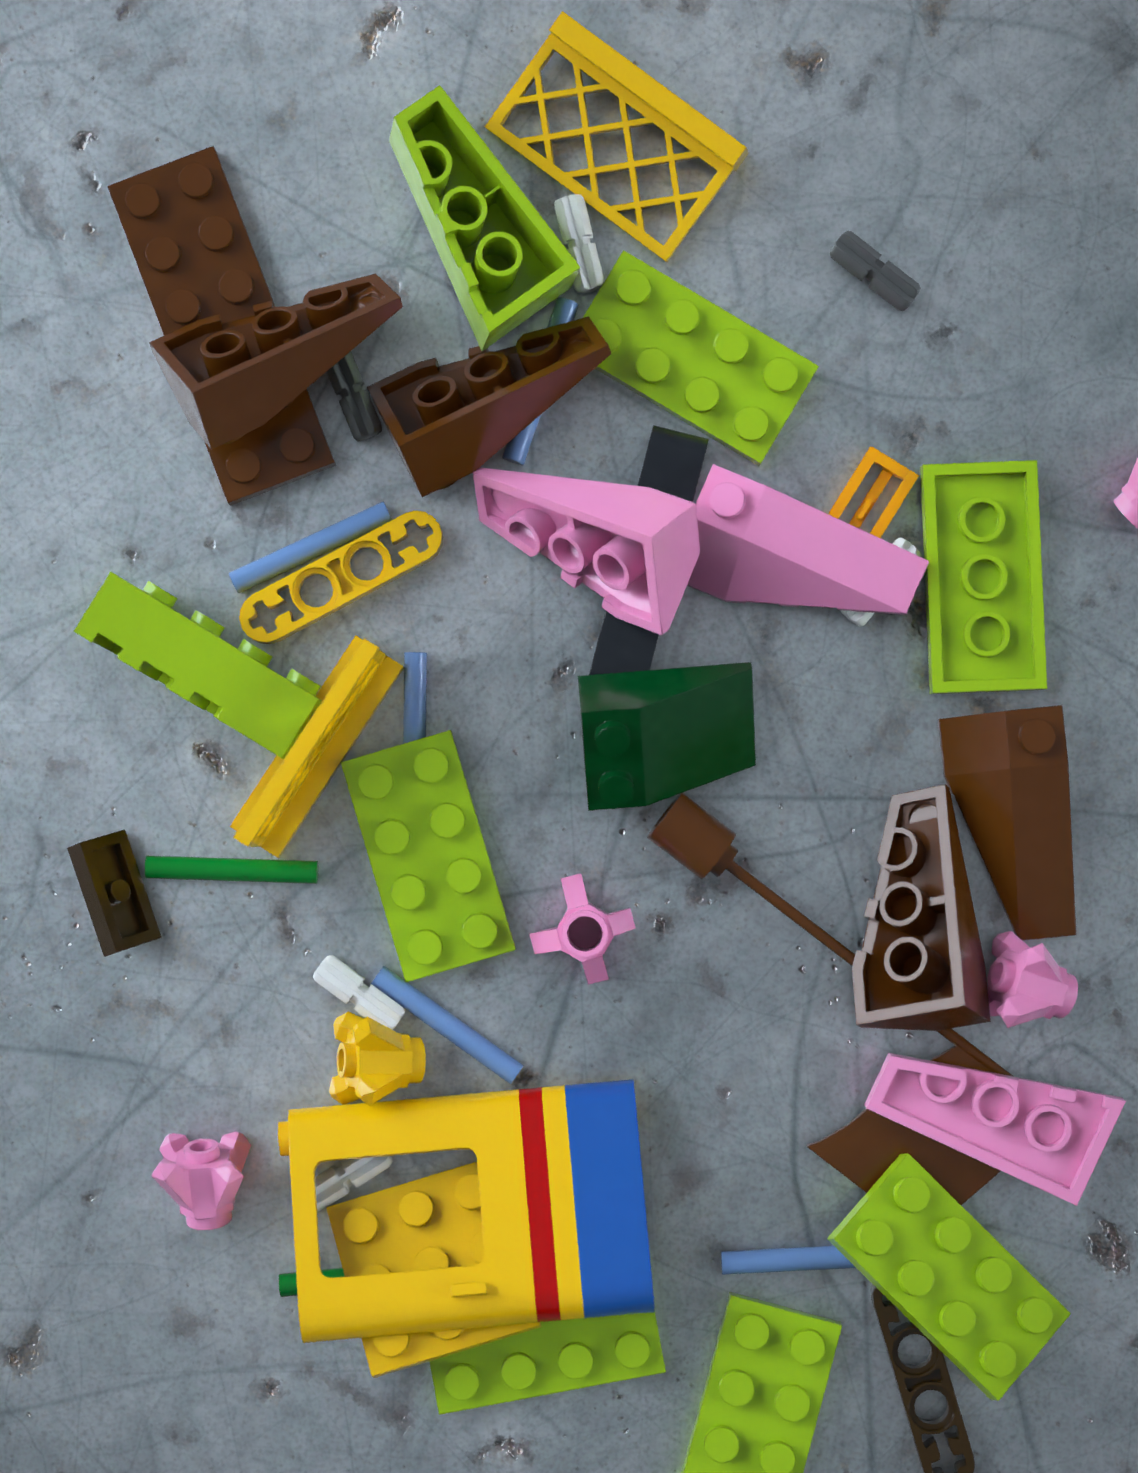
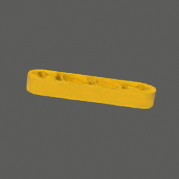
[239,511,443,644]

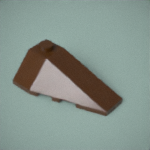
[149,273,403,450]
[367,316,611,497]
[938,705,1076,940]
[852,784,991,1031]

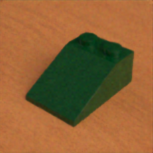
[578,662,756,811]

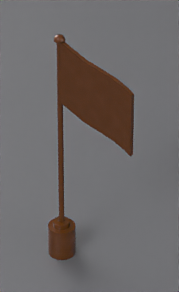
[647,793,1014,1205]

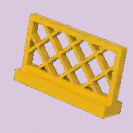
[484,11,749,262]
[230,635,404,858]

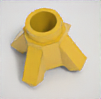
[329,1011,426,1106]

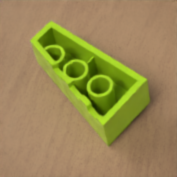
[389,85,580,351]
[73,571,322,759]

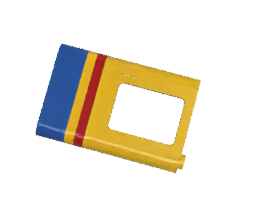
[278,1079,655,1343]

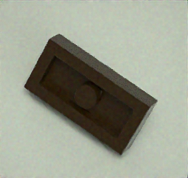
[67,829,162,957]

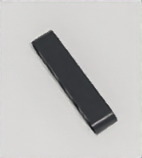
[589,425,709,675]

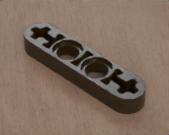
[870,1284,975,1473]

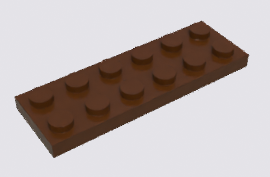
[107,146,336,506]

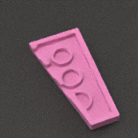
[864,1053,1126,1206]

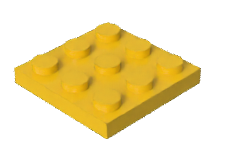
[326,1161,542,1378]

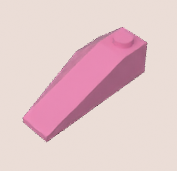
[687,464,929,615]
[473,467,700,635]

